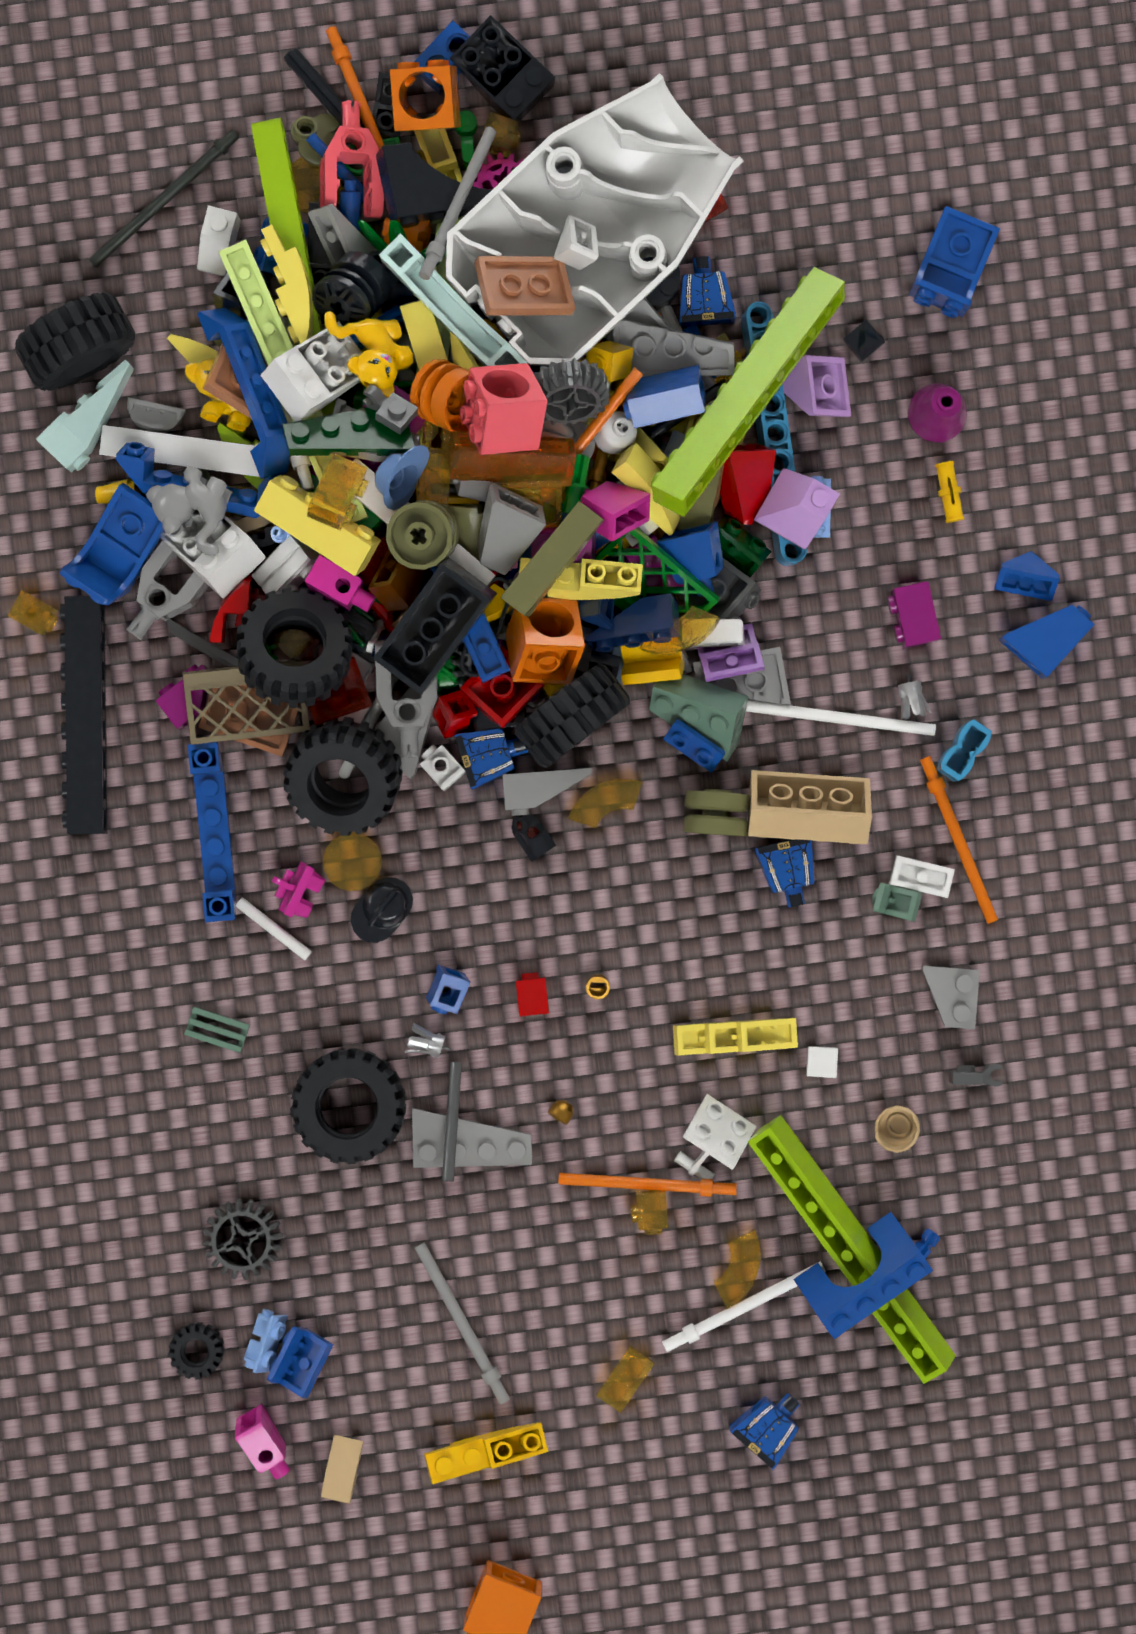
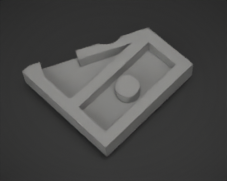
[921,965,980,1029]

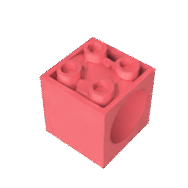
[460,363,548,455]

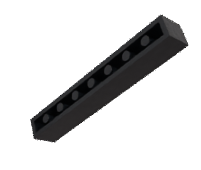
[60,596,108,834]

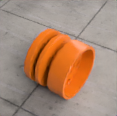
[410,359,469,435]

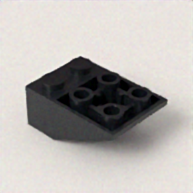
[450,15,555,128]

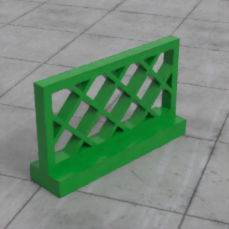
[594,528,719,639]

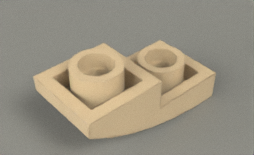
[321,1435,364,1504]

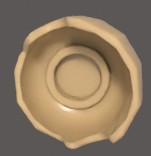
[875,1105,920,1153]

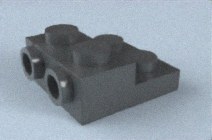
[675,557,761,620]

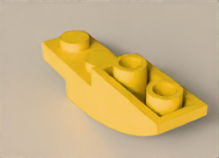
[424,1422,549,1484]

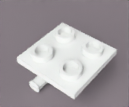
[674,1094,756,1179]

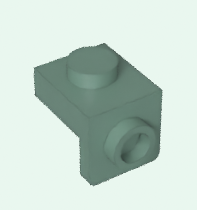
[872,882,923,922]

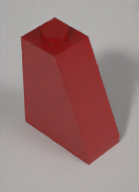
[720,443,776,525]

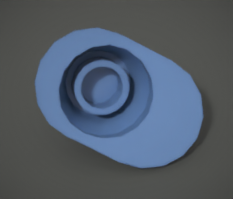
[374,445,429,510]

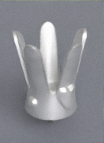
[898,674,932,720]
[404,1023,451,1058]

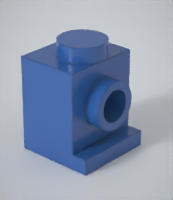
[426,964,470,1015]

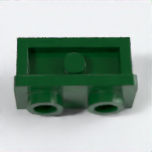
[717,514,772,578]

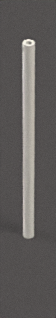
[746,700,936,736]

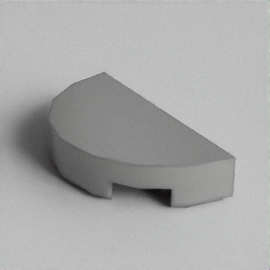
[127,397,186,433]

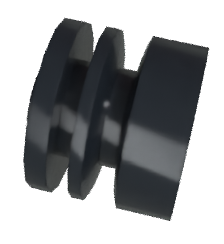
[312,251,392,326]

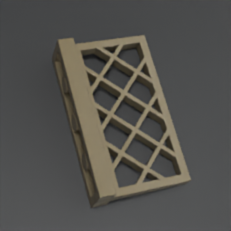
[182,659,310,745]

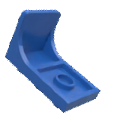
[908,206,1000,318]
[59,483,164,605]

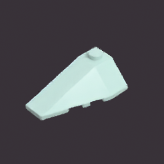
[36,360,134,473]

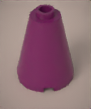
[908,383,967,443]

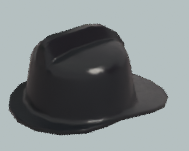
[351,877,413,943]

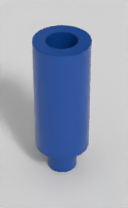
[339,179,361,233]

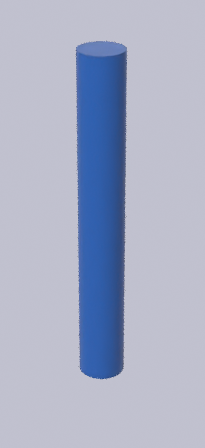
[306,132,364,203]

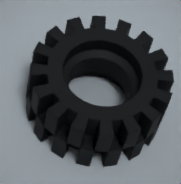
[168,1322,225,1380]

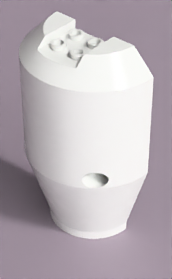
[446,73,744,366]

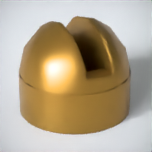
[586,974,610,999]
[548,1100,574,1125]

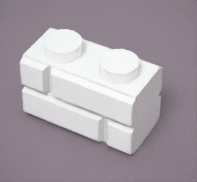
[252,535,319,594]

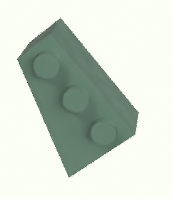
[649,674,748,762]

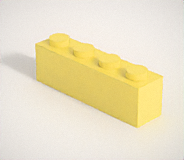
[254,475,381,576]

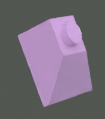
[783,355,851,417]
[754,468,840,550]

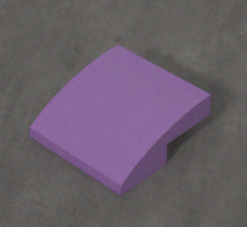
[696,623,765,682]

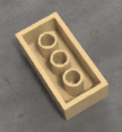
[748,770,872,844]

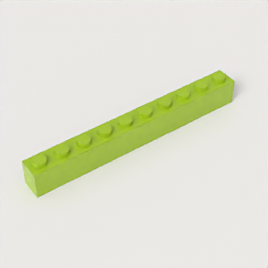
[651,267,845,517]
[748,1115,956,1384]

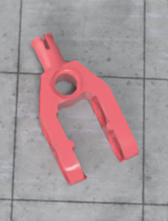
[320,100,384,219]

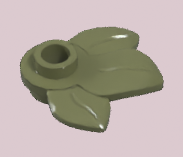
[290,114,340,166]

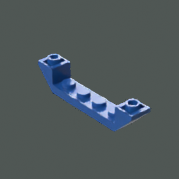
[197,308,289,479]
[116,442,283,518]
[188,742,236,923]

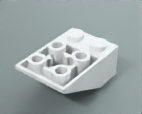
[260,321,362,422]
[160,509,266,599]

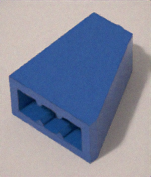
[999,605,1095,679]

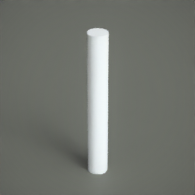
[236,897,312,960]

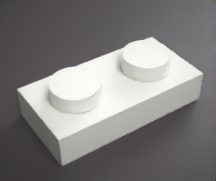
[889,855,955,898]

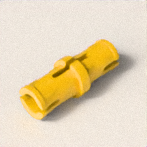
[935,461,965,523]

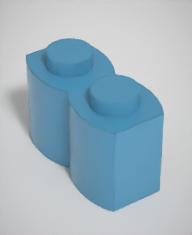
[936,720,992,782]

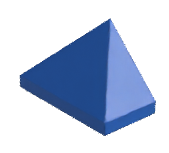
[994,551,1060,601]

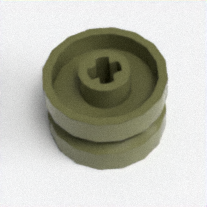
[386,500,459,570]
[683,789,750,837]

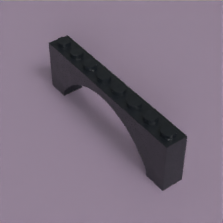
[376,142,571,228]

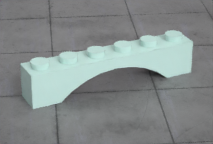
[379,233,528,366]

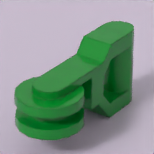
[454,110,478,172]

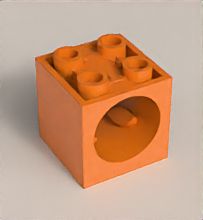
[390,60,461,131]
[505,598,585,685]
[463,1559,542,1634]

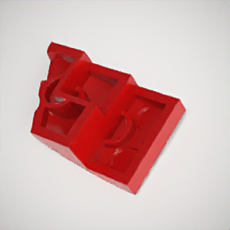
[209,570,254,643]

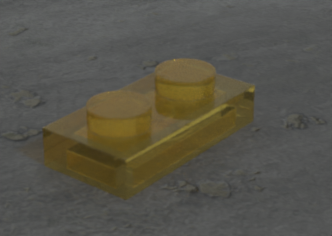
[596,1345,654,1413]

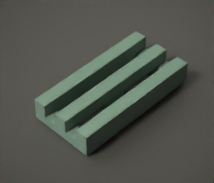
[184,1006,251,1053]

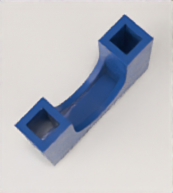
[793,1212,933,1339]

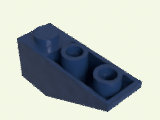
[585,593,680,652]

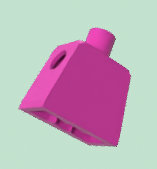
[581,482,650,541]
[305,555,376,612]
[235,1403,290,1479]

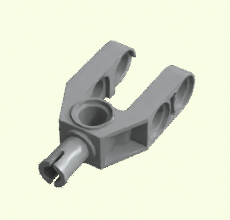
[126,540,209,640]
[375,640,438,758]

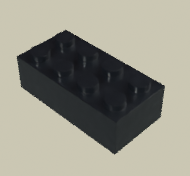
[372,557,497,695]

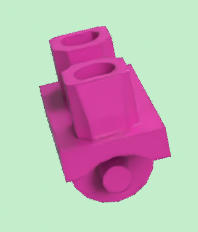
[272,861,325,918]

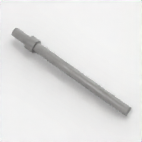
[418,127,497,280]
[415,1242,510,1405]

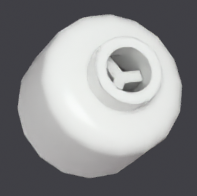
[594,411,637,454]

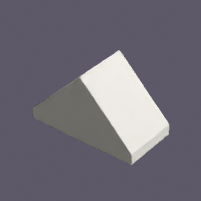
[553,215,599,270]

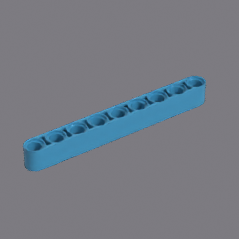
[741,302,807,567]

